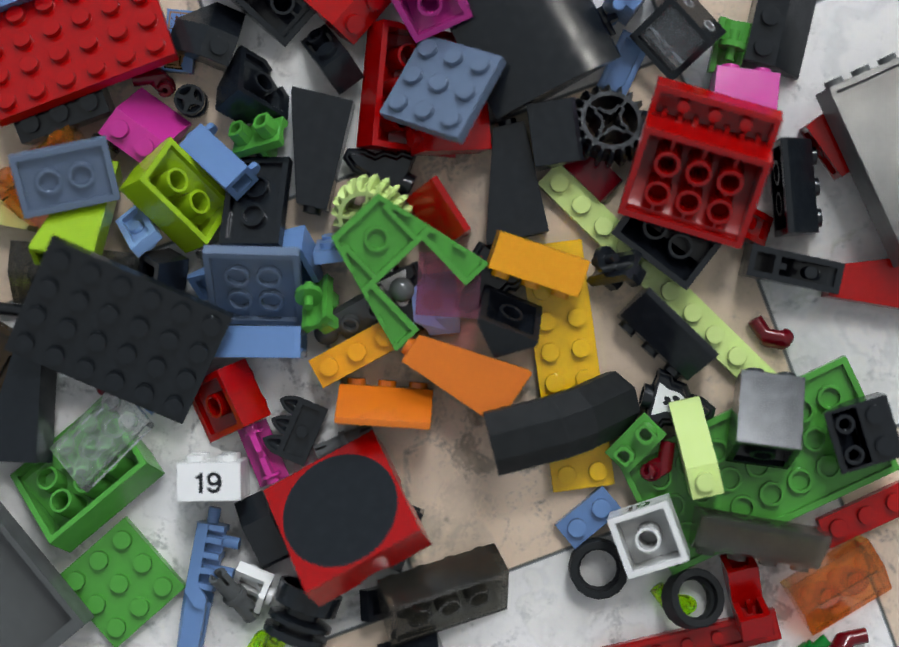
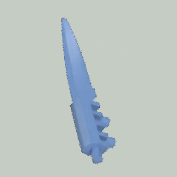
[177,506,241,647]

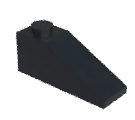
[738,244,845,294]
[138,248,189,291]

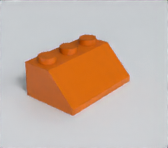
[334,377,434,430]

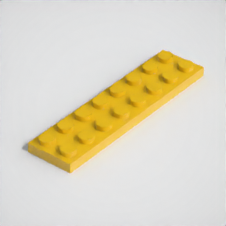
[525,239,615,492]

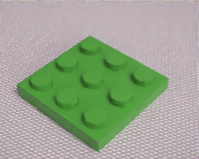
[60,516,186,647]

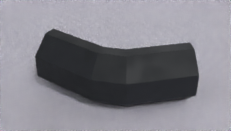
[483,371,641,476]

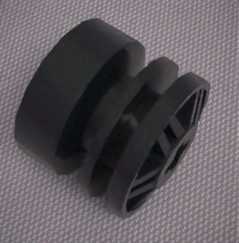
[263,575,343,647]

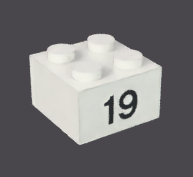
[176,451,250,502]
[607,493,690,580]

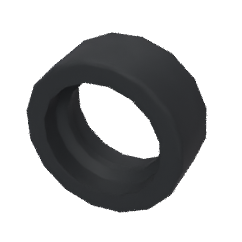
[568,537,627,600]
[661,568,725,629]

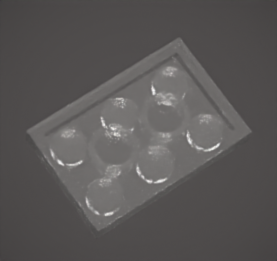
[49,392,155,492]

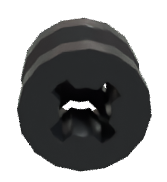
[174,84,209,119]

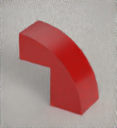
[720,549,774,642]

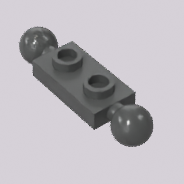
[314,277,414,345]

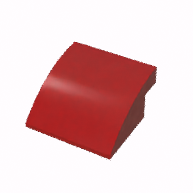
[617,76,783,249]

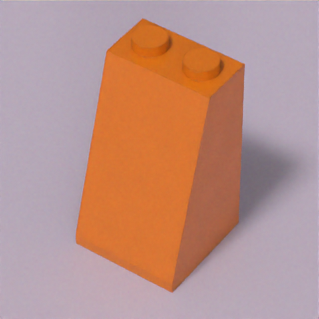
[400,335,532,417]

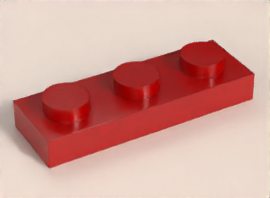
[815,480,899,549]

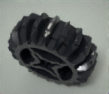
[576,84,647,169]

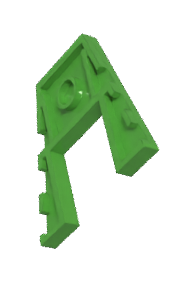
[331,193,489,352]

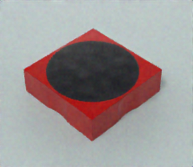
[263,430,432,607]

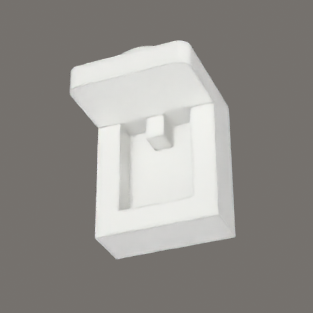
[233,561,276,614]

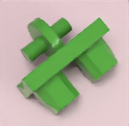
[706,16,751,74]
[228,112,288,158]
[295,273,339,335]
[605,412,667,474]

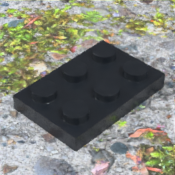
[218,157,293,247]

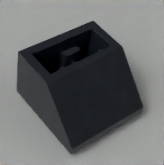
[823,392,899,474]

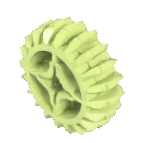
[330,174,413,227]

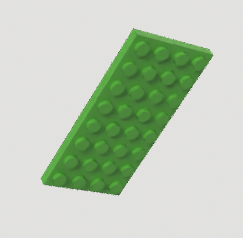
[621,355,899,575]

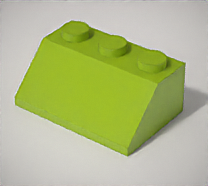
[119,136,226,253]

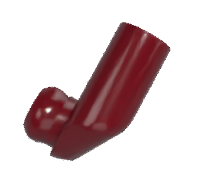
[132,68,176,98]
[748,315,794,350]
[640,440,676,482]
[830,627,869,647]

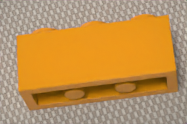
[487,229,590,300]
[308,322,406,388]

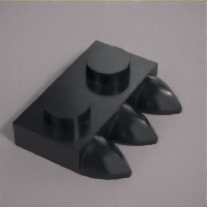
[263,396,328,466]

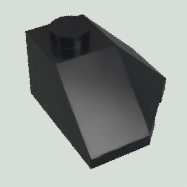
[171,2,246,72]
[215,45,289,124]

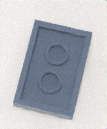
[8,135,121,219]

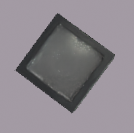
[629,0,726,80]

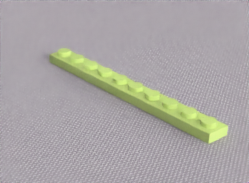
[538,166,777,379]

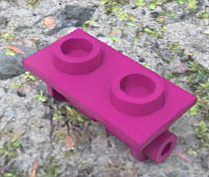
[237,419,290,487]

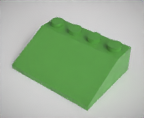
[10,397,165,553]

